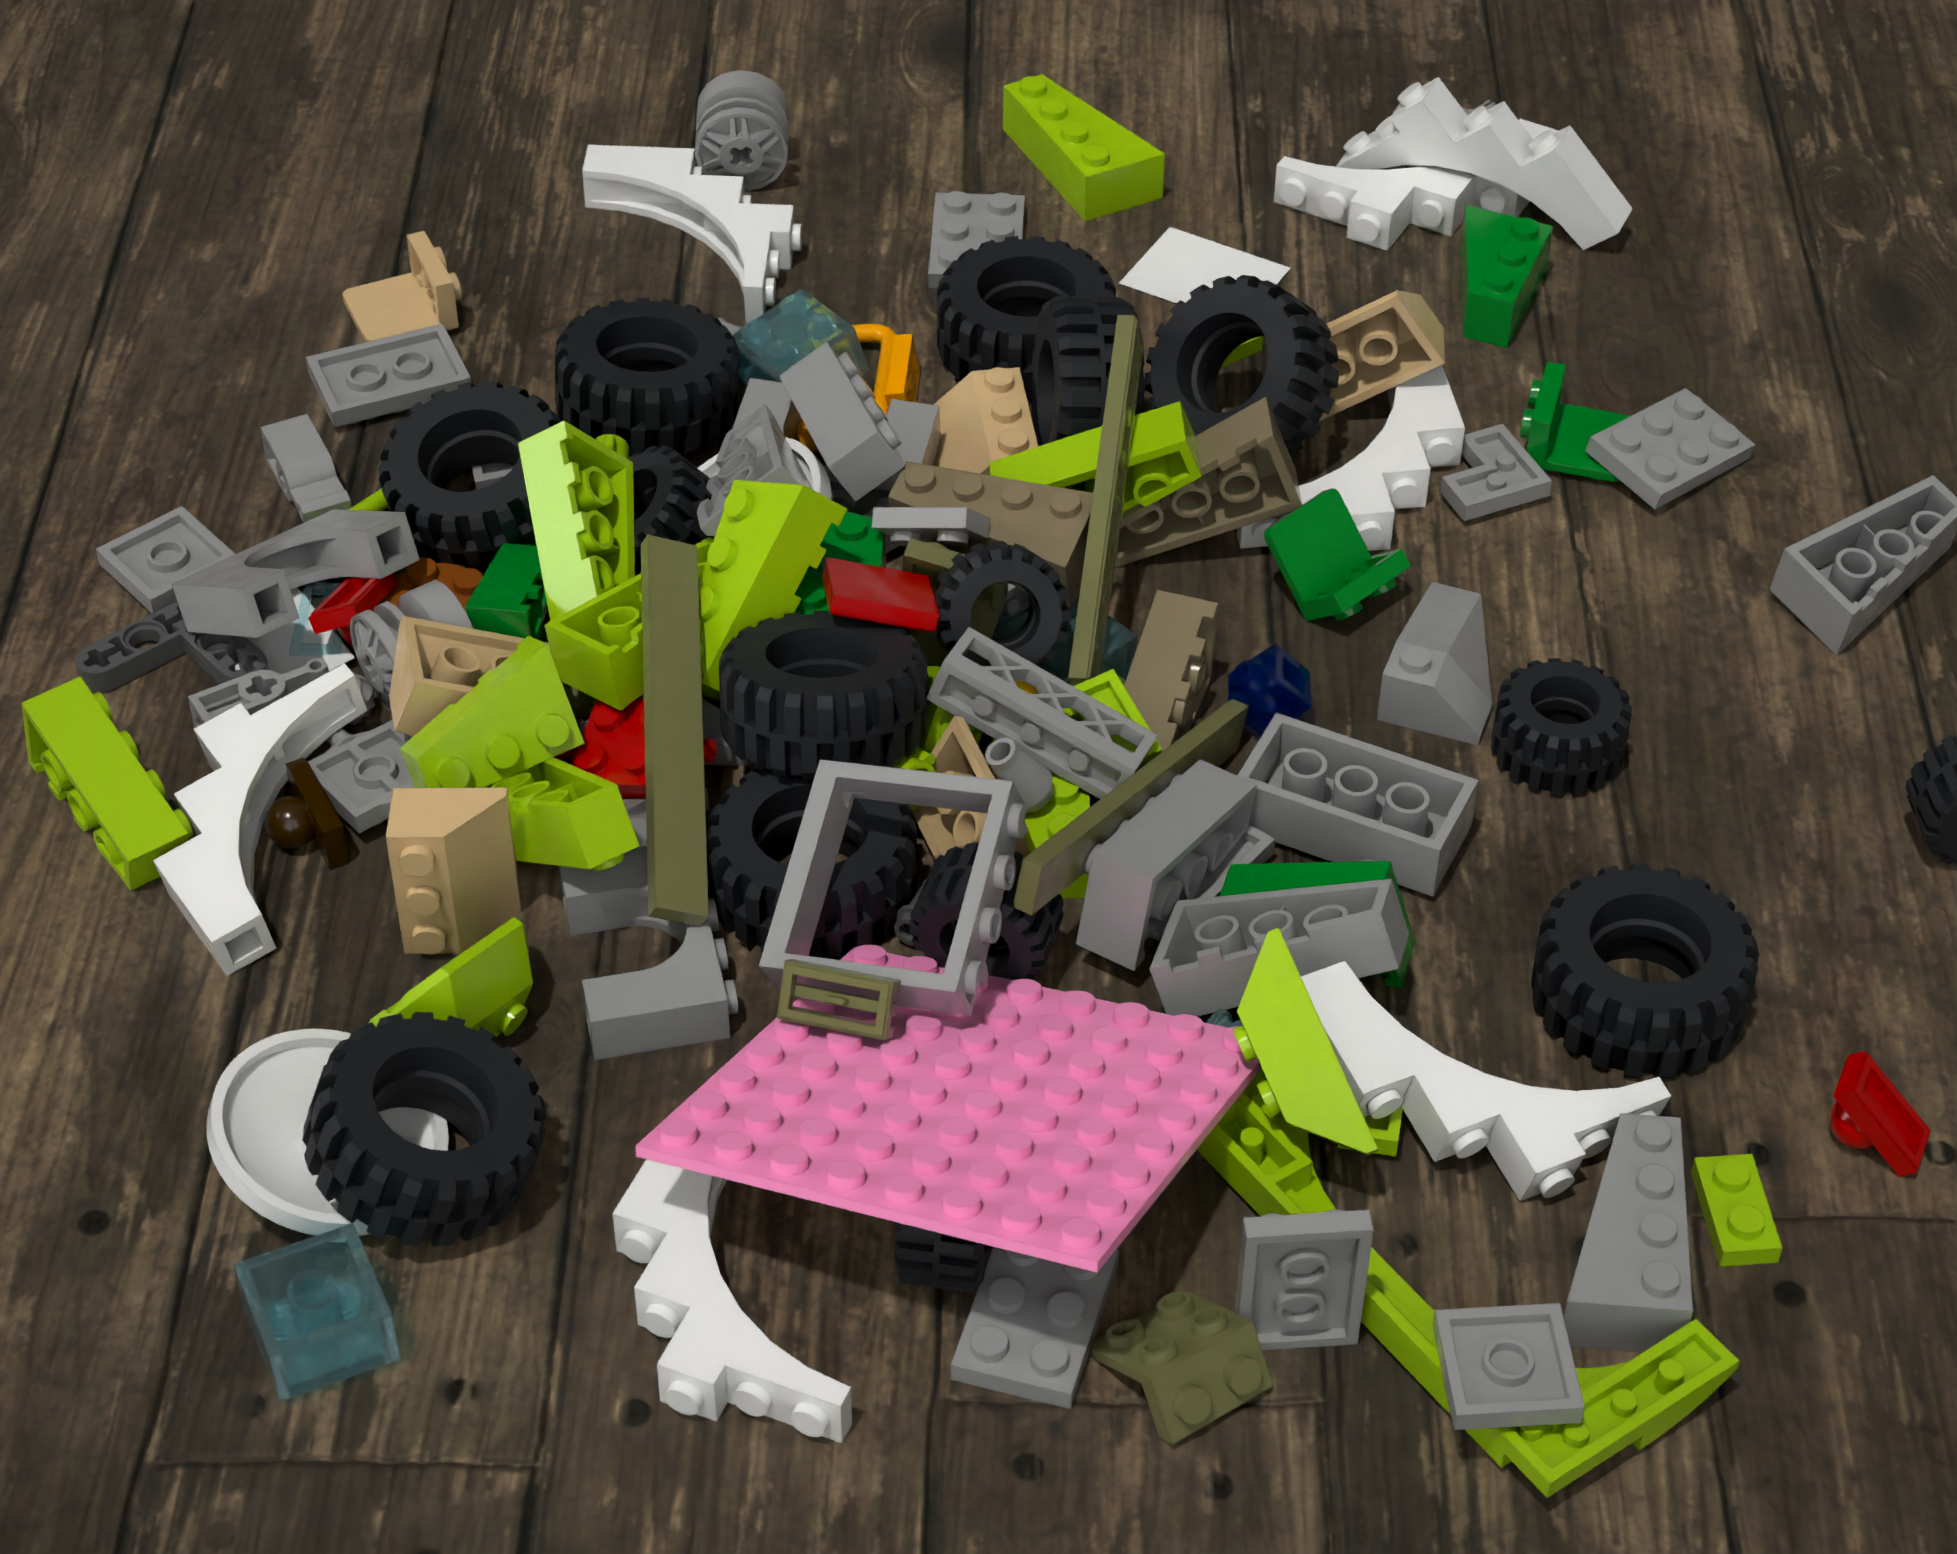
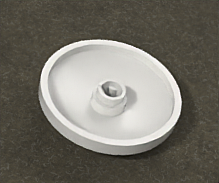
[206,1029,449,1238]

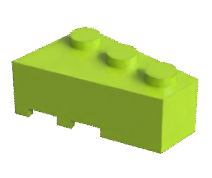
[399,636,585,788]

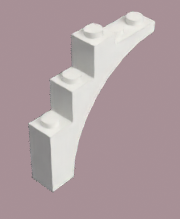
[1336,77,1633,250]
[1274,119,1559,251]
[582,145,802,324]
[1237,365,1465,551]
[153,663,367,977]
[1301,961,1671,1201]
[612,1159,852,1443]

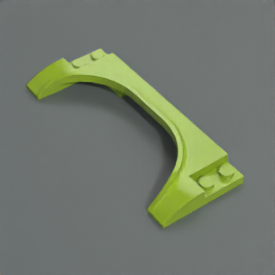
[1197,1068,1740,1498]

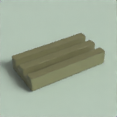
[777,959,901,1040]

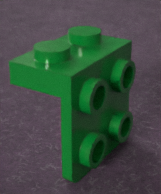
[1520,362,1630,482]
[1264,488,1411,621]

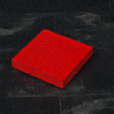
[821,557,939,632]

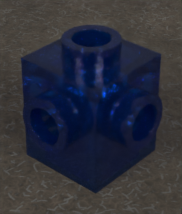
[1227,643,1311,736]

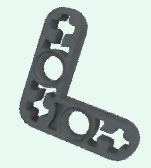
[75,601,269,693]

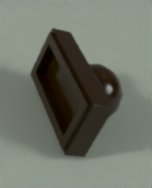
[265,758,349,870]

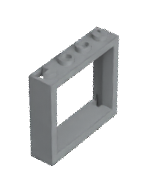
[759,760,1028,1016]

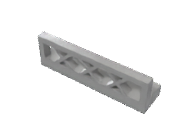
[926,627,1158,799]

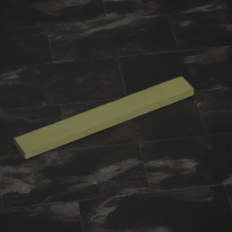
[1068,315,1144,686]
[641,534,709,926]
[1014,699,1249,916]

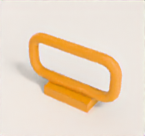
[794,323,921,452]

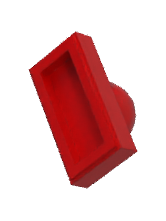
[308,573,398,646]
[1829,1050,1931,1177]

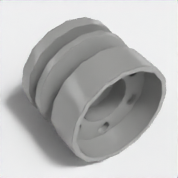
[695,70,789,192]
[350,580,474,712]

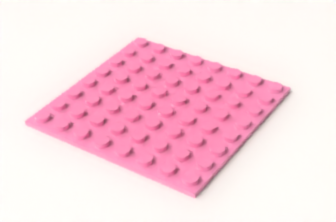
[636,945,1262,1273]

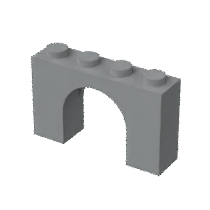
[732,378,941,515]
[172,509,420,638]
[559,846,738,1060]

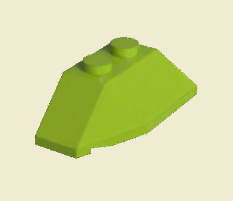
[369,917,533,1037]
[1232,927,1378,1156]

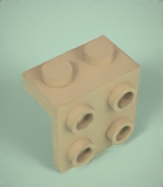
[343,231,462,342]

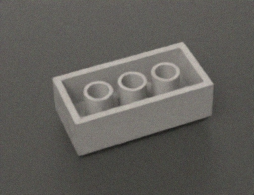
[1237,713,1479,896]

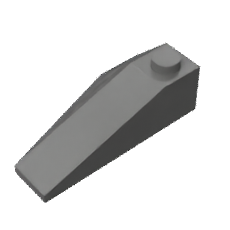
[697,404,813,536]
[1377,582,1493,745]

